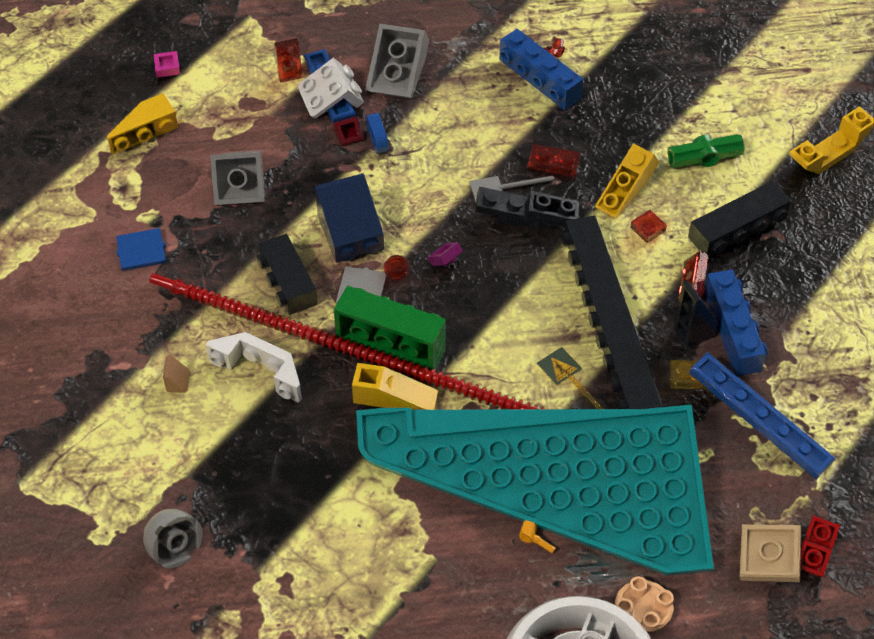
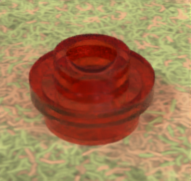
[384,255,410,279]

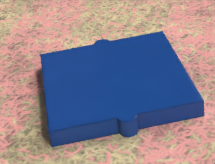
[116,228,166,271]

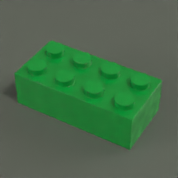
[334,285,446,371]

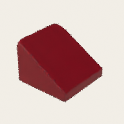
[332,116,364,146]

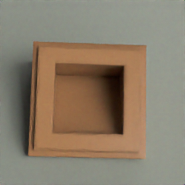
[163,355,190,393]

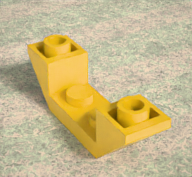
[789,106,874,174]

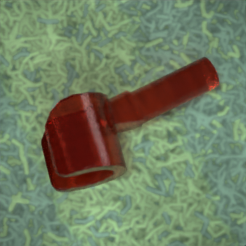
[543,38,565,57]

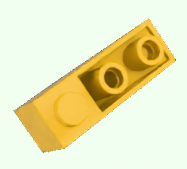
[107,93,178,155]
[595,143,659,219]
[352,363,438,410]

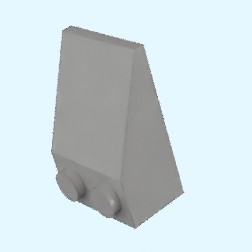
[365,24,430,99]

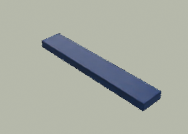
[689,352,835,479]

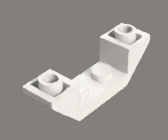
[206,332,302,403]

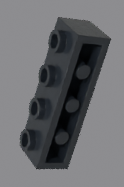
[688,181,791,258]

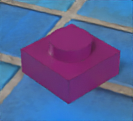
[427,242,463,267]

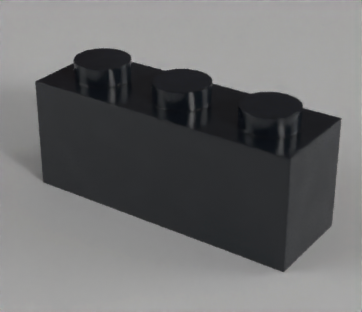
[256,233,318,315]

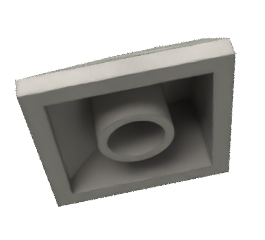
[210,150,264,205]

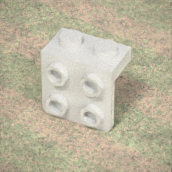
[298,57,364,118]

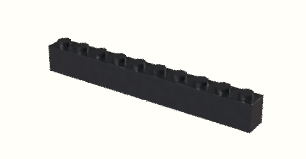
[561,215,663,409]

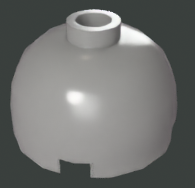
[143,508,203,569]

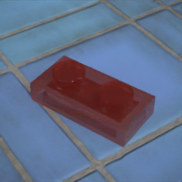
[274,38,303,83]
[528,144,581,177]
[677,250,709,302]

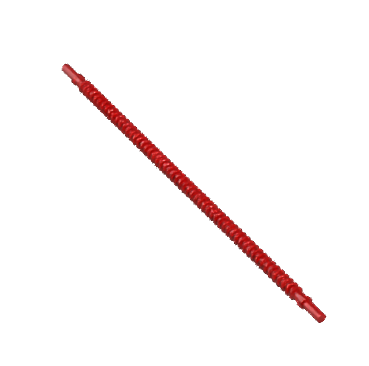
[149,273,545,409]

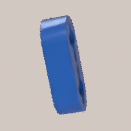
[365,113,389,154]

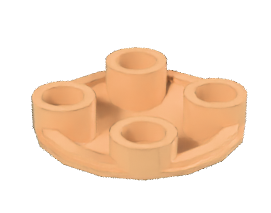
[615,576,674,632]

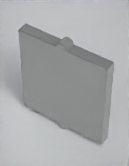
[336,266,387,304]

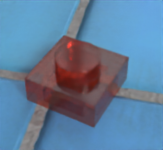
[630,210,667,243]

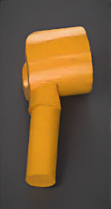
[519,520,556,554]

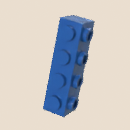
[499,29,583,110]
[704,269,768,376]

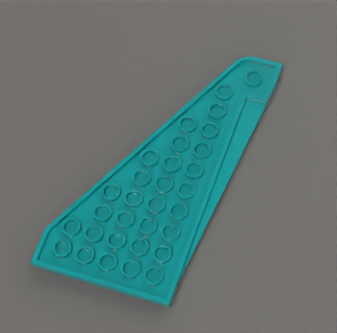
[356,405,714,576]

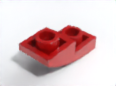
[800,515,840,578]

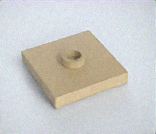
[740,524,801,582]

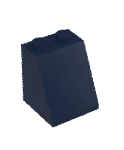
[315,173,384,263]

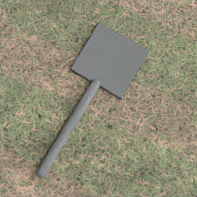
[469,176,554,203]

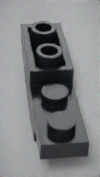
[475,186,579,228]

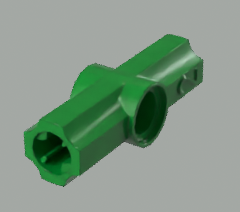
[667,134,745,168]

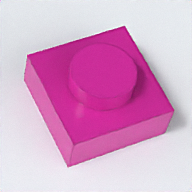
[153,51,180,78]

